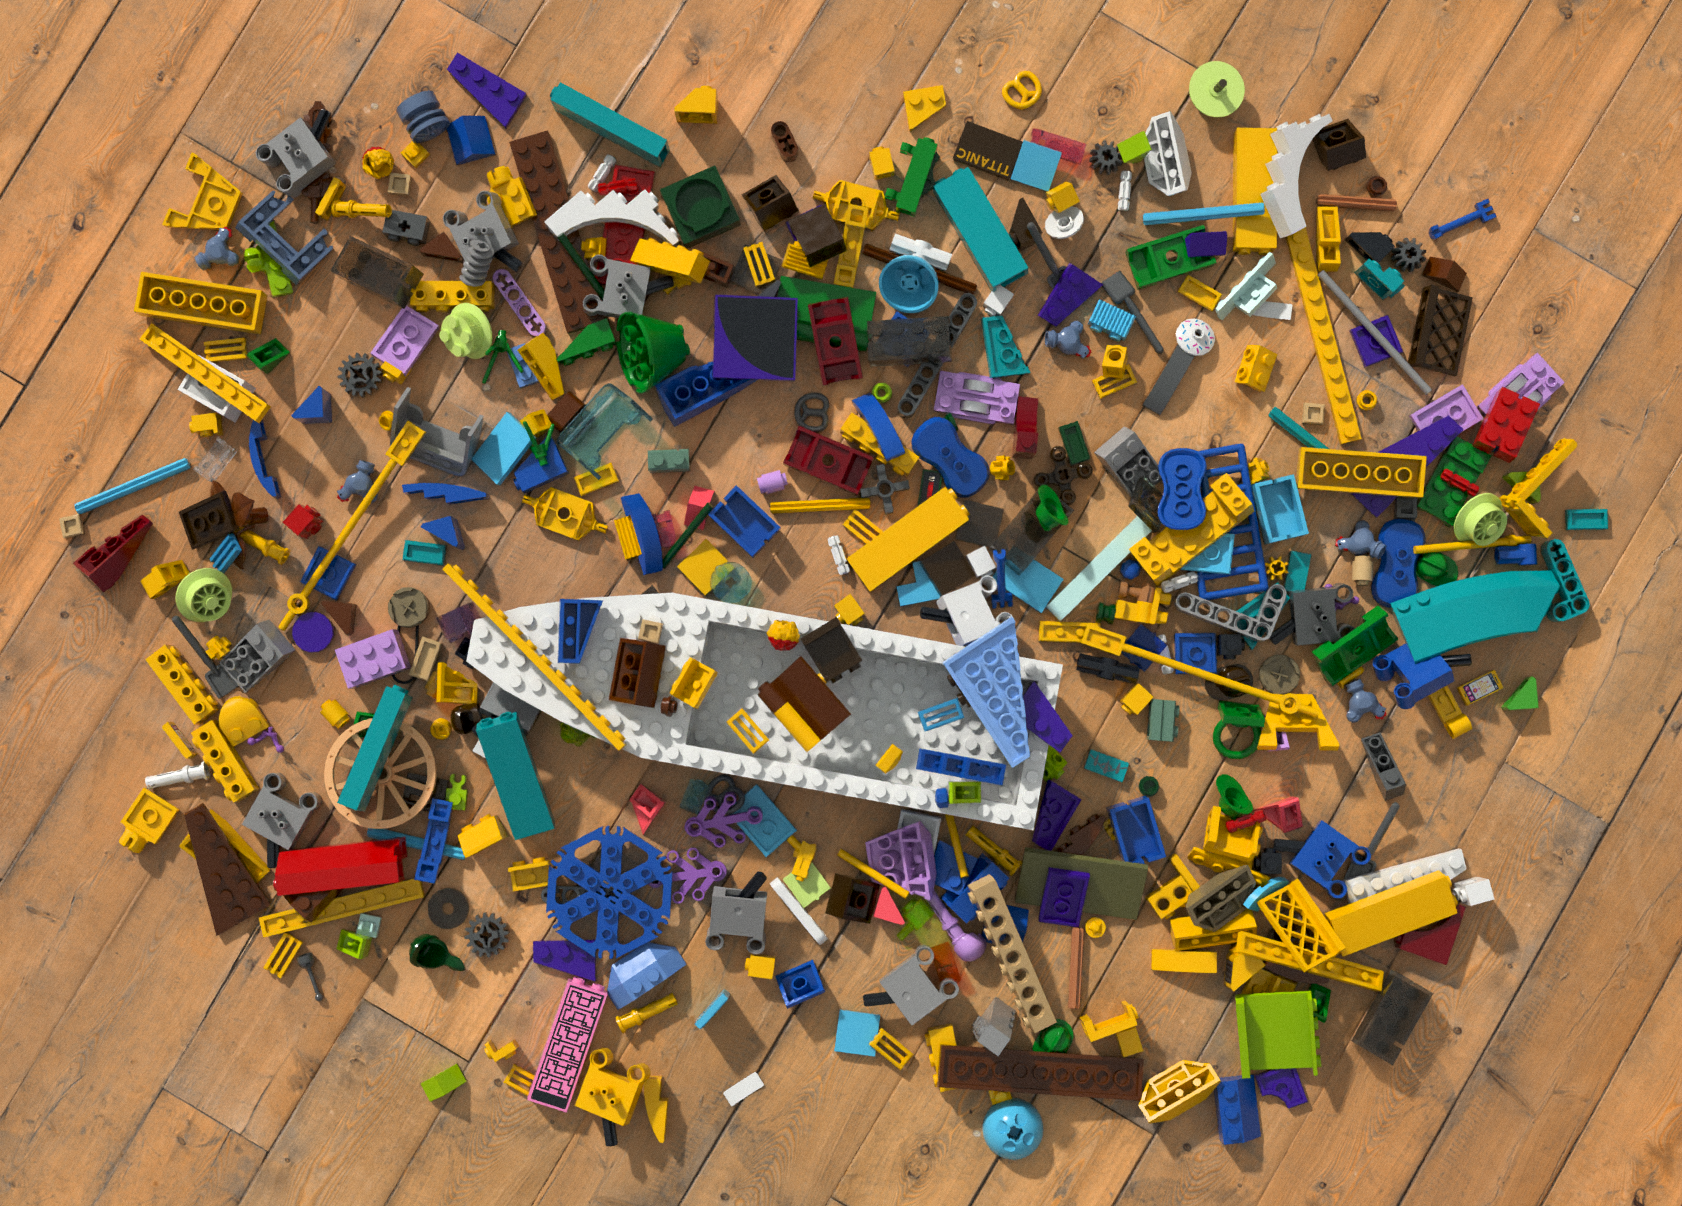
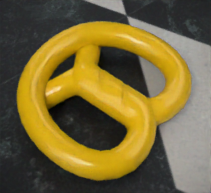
[1002,71,1042,110]

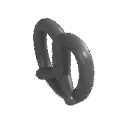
[794,393,830,433]
[705,775,745,815]

